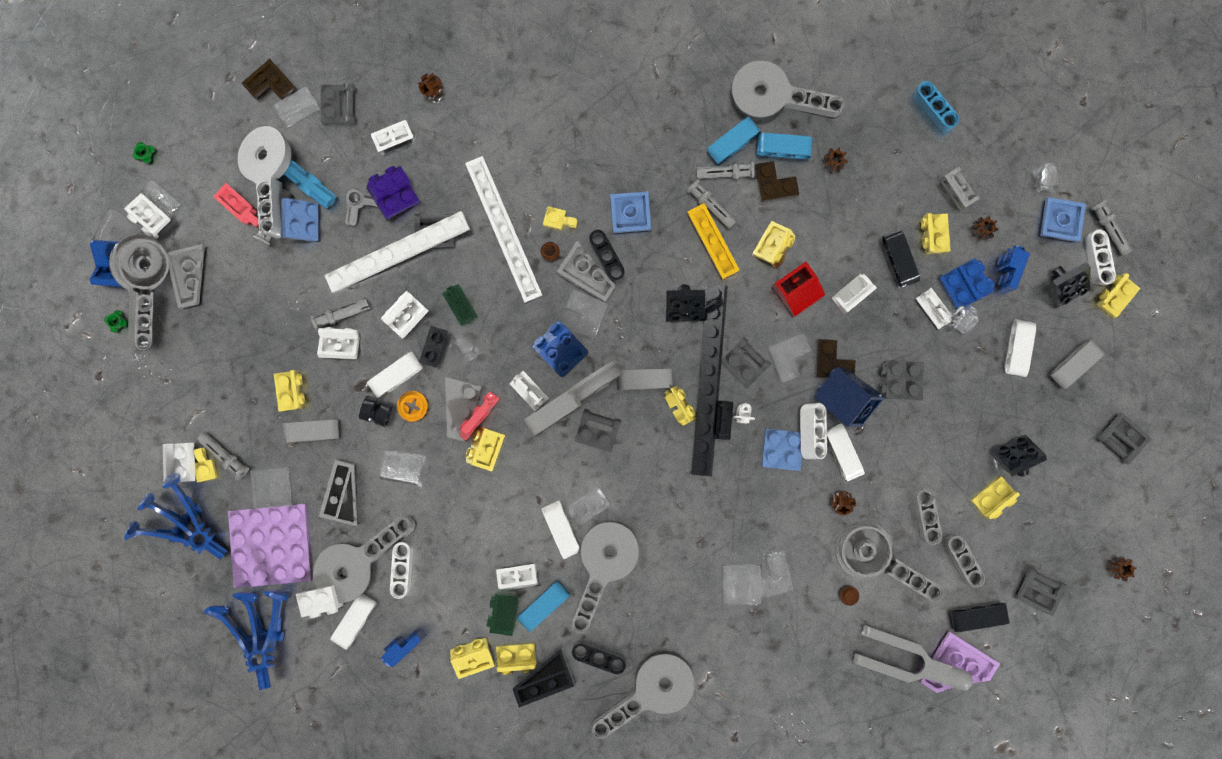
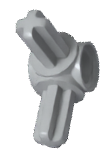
[345,188,378,225]

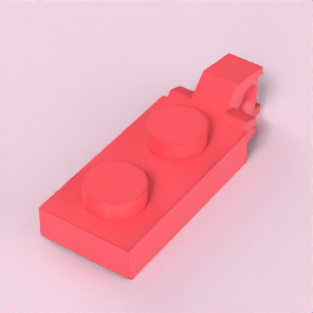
[213,183,259,228]
[460,391,499,440]

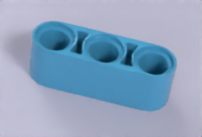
[914,81,959,132]
[707,116,761,165]
[757,133,813,159]
[516,580,570,633]

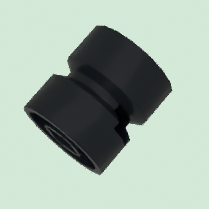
[359,395,393,427]

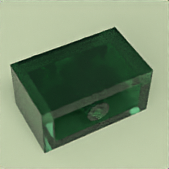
[487,592,519,636]

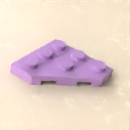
[918,631,1000,693]

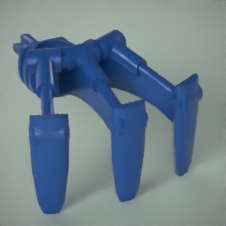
[124,473,228,560]
[204,590,290,690]

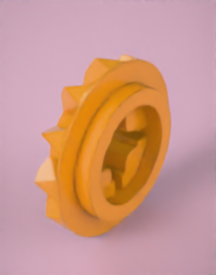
[397,391,428,422]

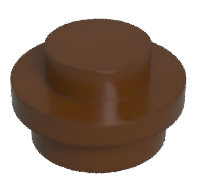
[541,242,560,261]
[840,586,859,606]

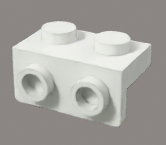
[381,291,429,339]
[317,327,360,359]
[296,585,344,619]

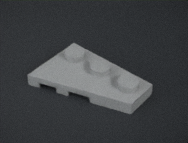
[557,241,615,303]
[167,244,205,309]
[445,377,482,442]

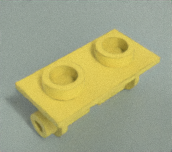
[664,385,696,426]

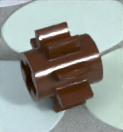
[418,73,442,97]
[824,147,848,172]
[973,215,999,240]
[831,491,856,515]
[1109,557,1137,582]

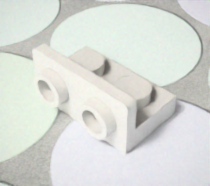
[124,193,171,239]
[163,443,195,482]

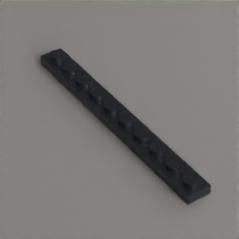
[691,284,728,477]

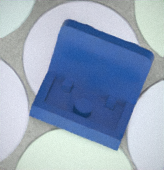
[89,240,122,287]
[531,321,588,377]

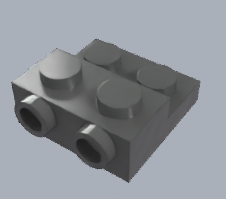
[880,360,924,401]

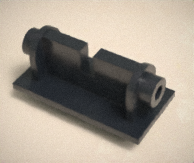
[419,326,448,367]
[715,400,733,440]

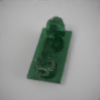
[442,284,478,326]

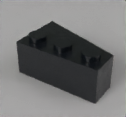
[513,649,576,708]

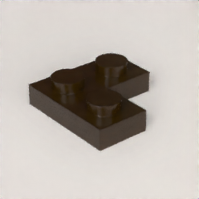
[241,59,296,100]
[755,161,799,202]
[815,339,856,378]

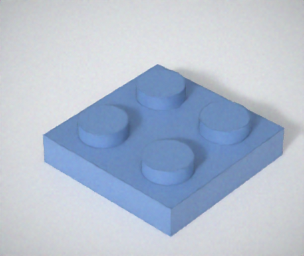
[610,191,651,233]
[1040,197,1086,242]
[281,198,318,242]
[761,429,802,471]

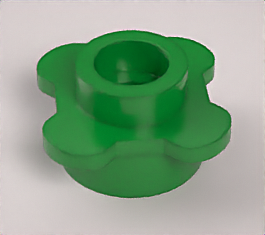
[133,142,155,163]
[104,310,128,333]

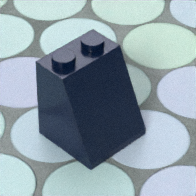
[815,367,885,427]

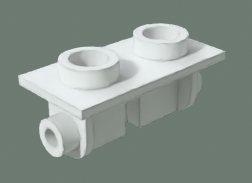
[916,288,954,330]
[509,371,549,412]
[732,403,755,424]

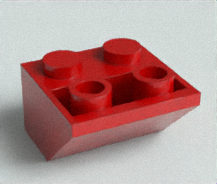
[772,261,825,317]

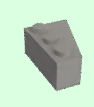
[319,459,358,526]

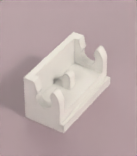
[371,120,414,152]
[831,274,877,314]
[496,564,539,591]

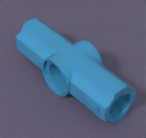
[284,160,337,209]

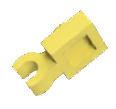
[543,206,578,230]
[194,447,218,483]

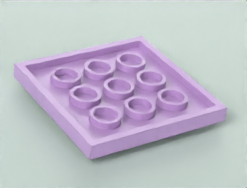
[228,504,312,588]

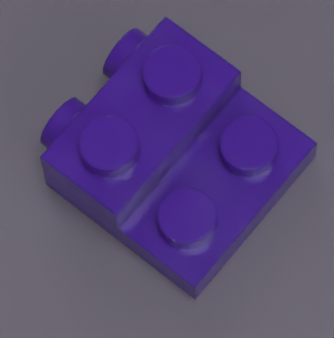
[366,166,419,220]

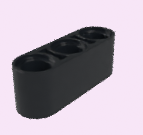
[589,230,625,283]
[882,230,920,288]
[951,603,1010,632]
[572,641,626,675]

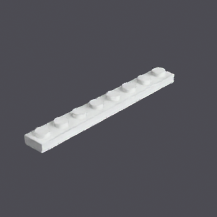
[465,156,543,303]
[324,211,470,293]

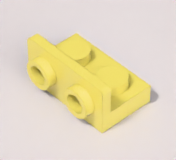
[921,213,950,254]
[752,221,795,268]
[1097,273,1141,318]
[274,370,305,412]
[465,426,505,471]
[971,476,1020,519]
[450,638,495,679]
[496,643,537,675]

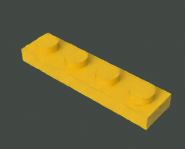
[687,203,740,280]

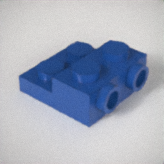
[997,245,1030,294]
[938,258,995,310]
[381,630,427,668]

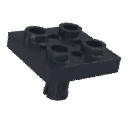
[1052,262,1091,308]
[666,284,706,322]
[991,435,1047,477]

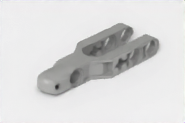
[852,625,973,690]

